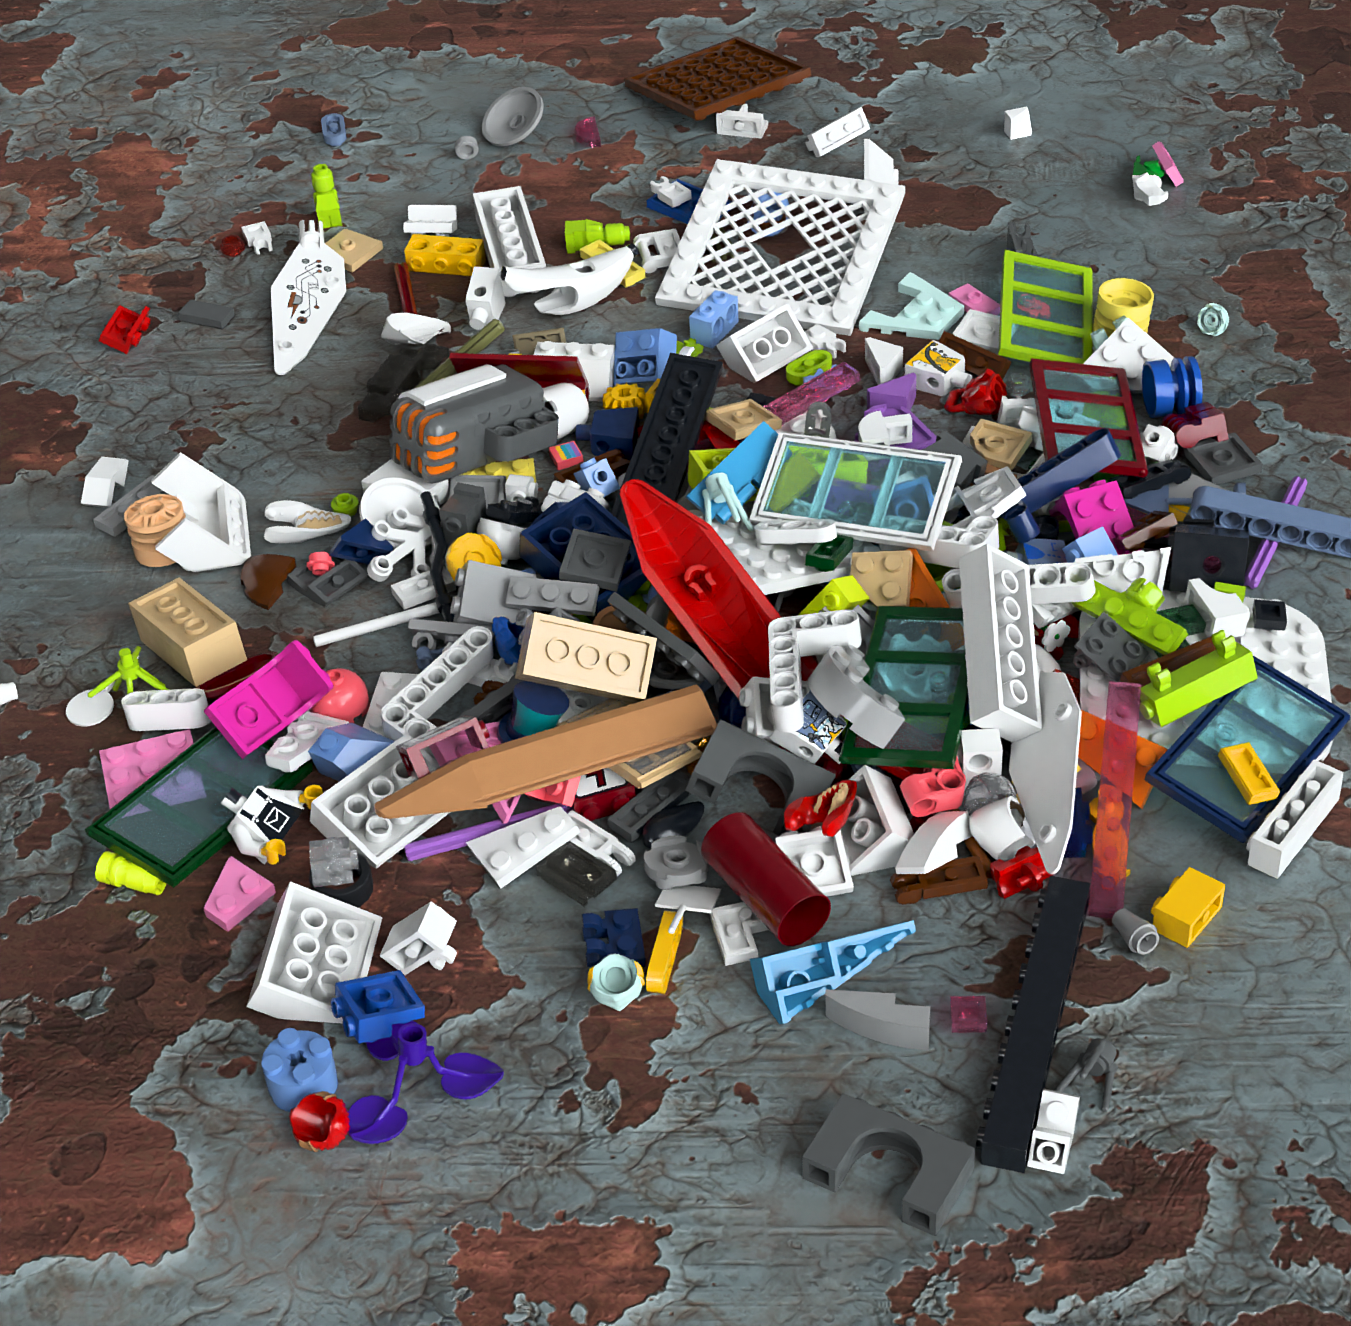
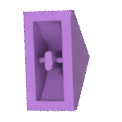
[867,372,916,410]

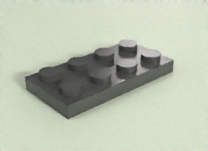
[607,592,721,686]

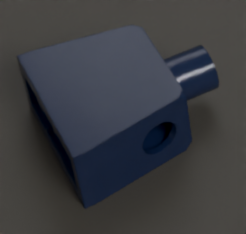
[576,407,640,460]

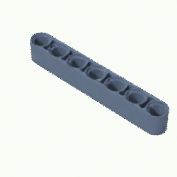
[1190,486,1351,558]

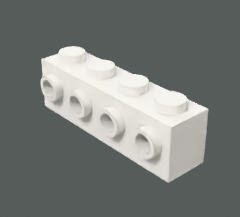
[1246,759,1344,879]

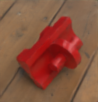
[990,846,1053,899]

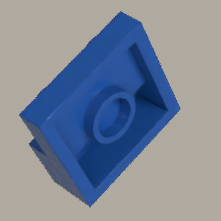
[331,970,425,1044]

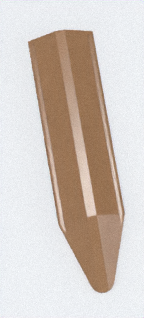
[374,684,717,819]

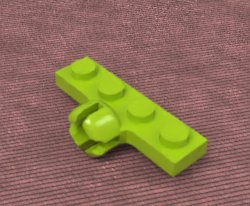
[1071,577,1188,655]

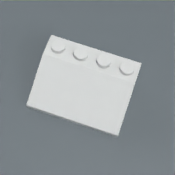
[310,733,451,869]
[247,882,382,1024]

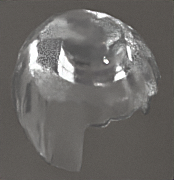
[964,772,1018,817]

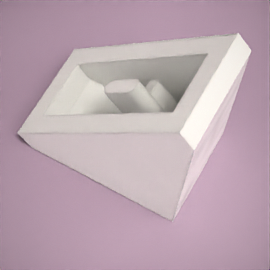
[865,337,903,385]

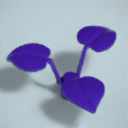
[348,1020,504,1144]

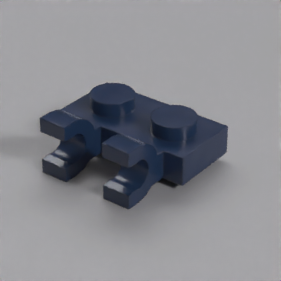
[582,908,646,967]

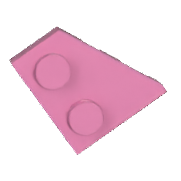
[204,856,276,932]

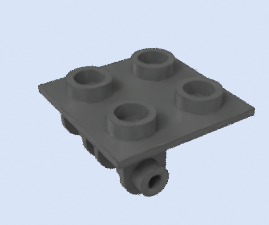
[1074,611,1149,689]

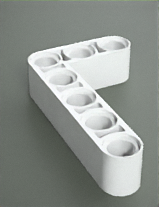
[768,609,862,733]
[381,626,494,761]

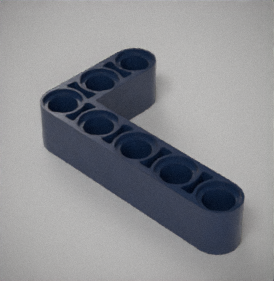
[996,428,1121,544]

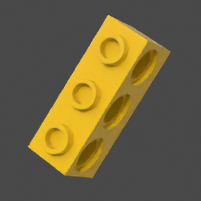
[404,234,486,276]

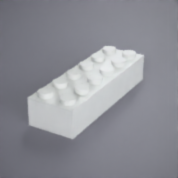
[473,186,547,297]
[959,544,1042,743]

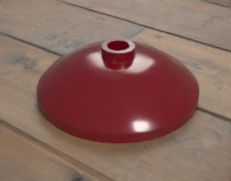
[195,651,278,702]

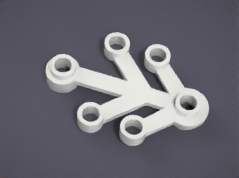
[367,507,447,582]

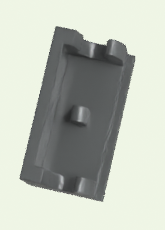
[1007,222,1040,273]

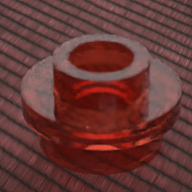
[220,235,245,257]

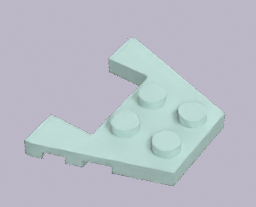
[859,272,965,340]

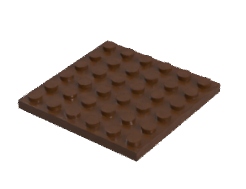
[624,37,811,121]

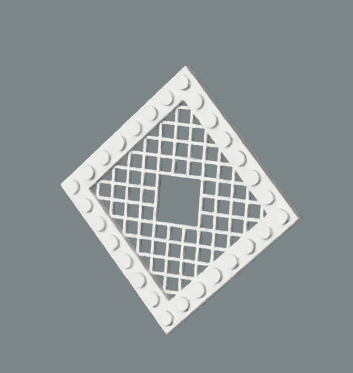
[655,159,905,336]

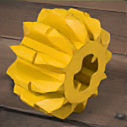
[602,382,647,419]

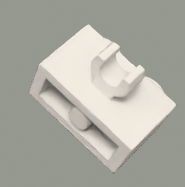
[380,902,457,975]

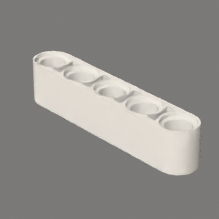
[942,562,1096,608]

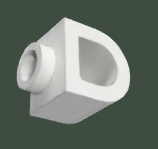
[505,474,538,502]

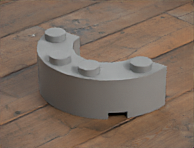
[808,645,905,749]

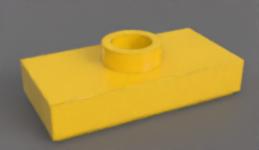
[1218,742,1280,805]

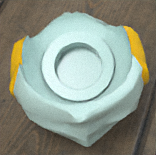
[587,953,645,1011]

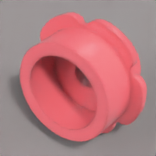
[306,552,335,576]

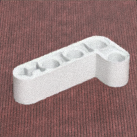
[879,515,999,569]

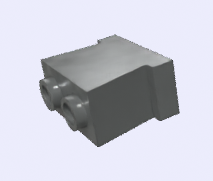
[911,430,988,490]
[439,482,488,551]

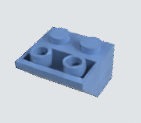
[613,328,677,385]

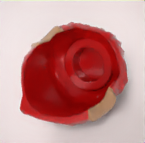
[289,1091,350,1152]

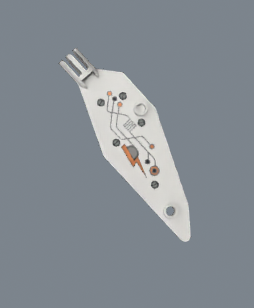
[271,220,346,375]

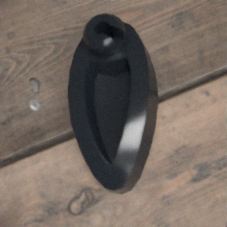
[643,801,704,849]

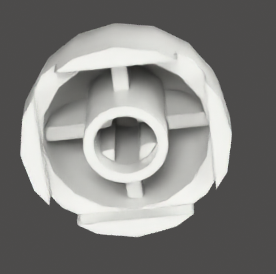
[477,518,527,565]

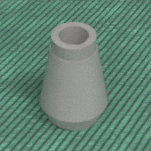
[1112,909,1159,955]

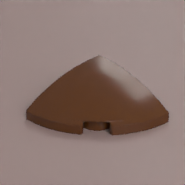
[240,554,296,610]

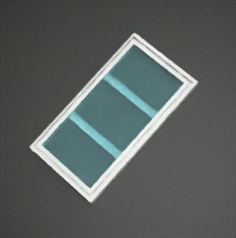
[749,432,962,551]

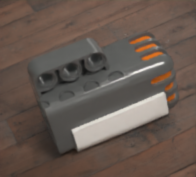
[389,364,559,484]

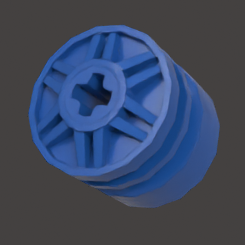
[1142,356,1203,418]

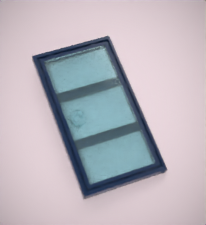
[1144,656,1351,843]

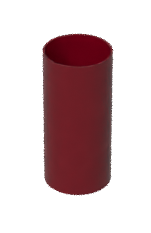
[701,812,831,946]

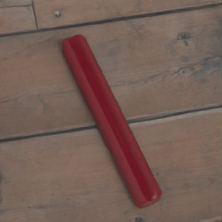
[394,262,417,314]

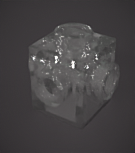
[309,837,359,887]

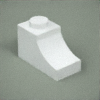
[1184,578,1250,638]

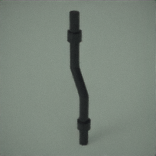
[420,491,454,622]

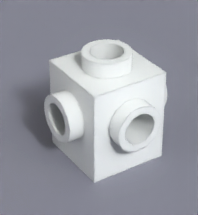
[1140,424,1178,466]

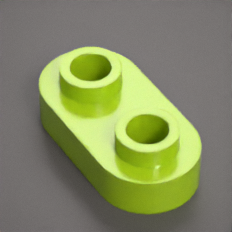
[786,350,832,386]

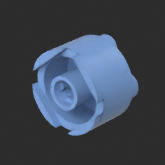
[261,1028,338,1112]

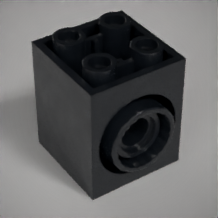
[1164,524,1249,593]

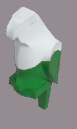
[1132,155,1168,206]

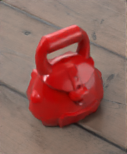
[944,368,1007,415]

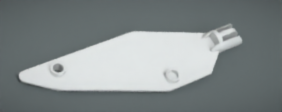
[1009,659,1082,874]

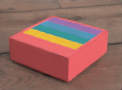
[549,441,584,470]

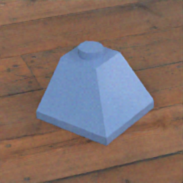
[308,723,395,781]

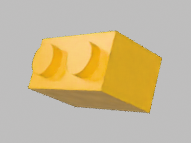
[1151,867,1225,948]

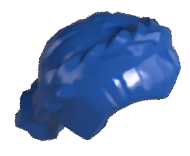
[492,616,525,666]

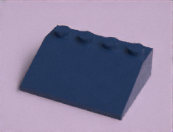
[519,492,648,622]

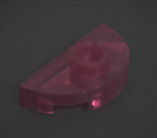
[575,116,601,147]

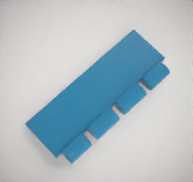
[686,421,793,524]

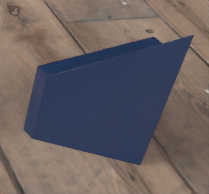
[329,518,394,567]

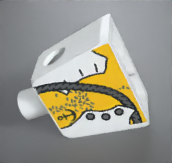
[905,340,972,396]

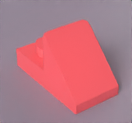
[525,776,581,807]

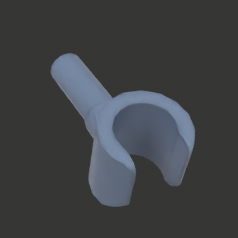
[416,646,444,670]

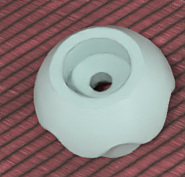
[1197,303,1229,337]

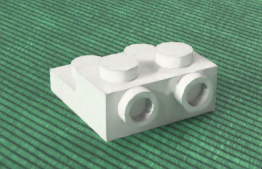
[739,677,810,747]
[775,826,854,897]

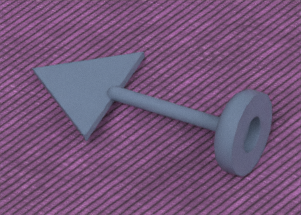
[1124,482,1246,514]

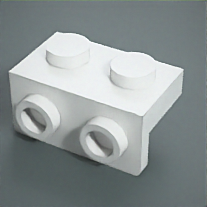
[404,205,457,237]

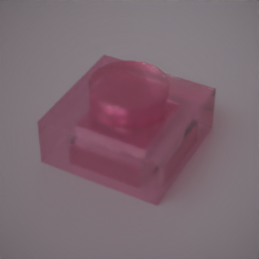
[950,996,987,1033]

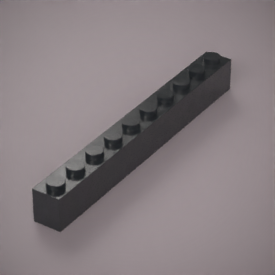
[976,876,1091,1173]

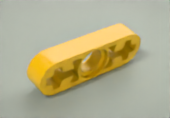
[646,910,683,994]

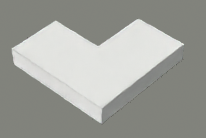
[709,902,769,966]

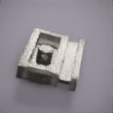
[536,841,617,907]

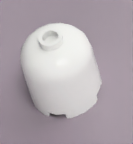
[542,383,589,439]

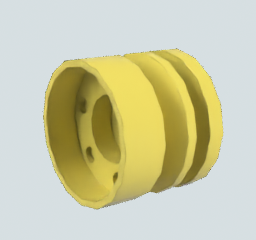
[1093,278,1154,338]

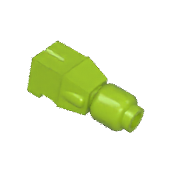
[311,164,342,229]
[565,219,630,254]

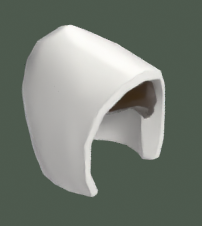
[969,796,1036,861]

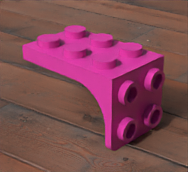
[1049,480,1142,555]
[204,640,333,760]

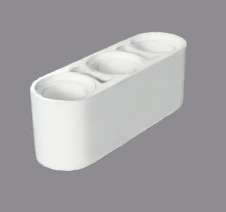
[121,688,211,731]

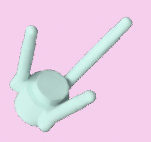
[702,472,754,531]

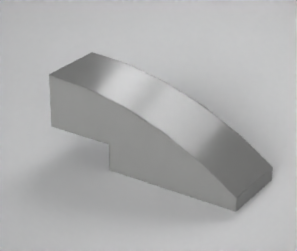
[825,989,930,1051]

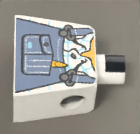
[770,690,847,764]

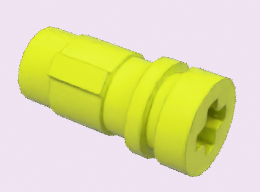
[95,851,166,895]

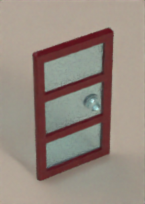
[1029,358,1148,477]

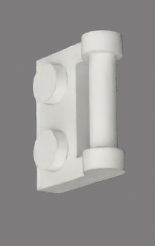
[633,228,681,273]

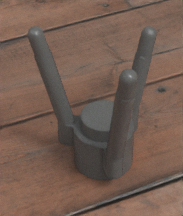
[1053,1038,1118,1112]

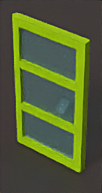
[998,250,1093,364]

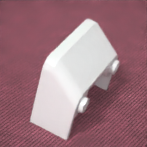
[151,452,251,572]

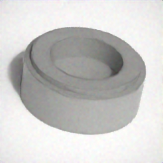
[454,136,479,160]

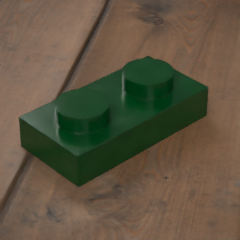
[805,534,853,572]

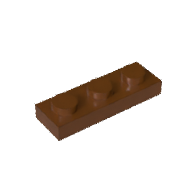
[939,331,1012,380]

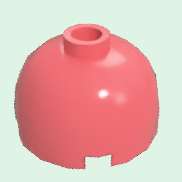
[310,668,370,723]

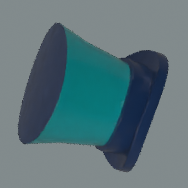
[497,681,569,744]

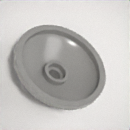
[482,87,544,147]

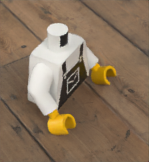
[221,785,323,865]

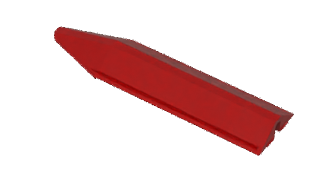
[620,479,844,752]

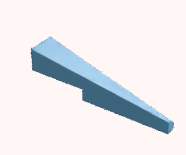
[750,920,916,1024]

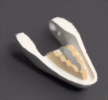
[264,500,351,543]

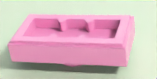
[1152,141,1183,187]
[948,283,1000,315]

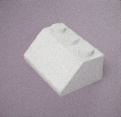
[864,139,898,213]
[716,303,814,383]
[533,341,615,402]
[840,765,914,876]

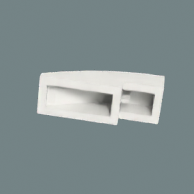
[895,811,972,874]

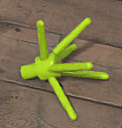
[88,646,169,698]

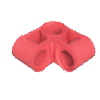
[900,750,966,817]

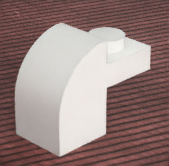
[858,411,912,462]

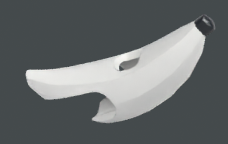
[500,243,639,315]

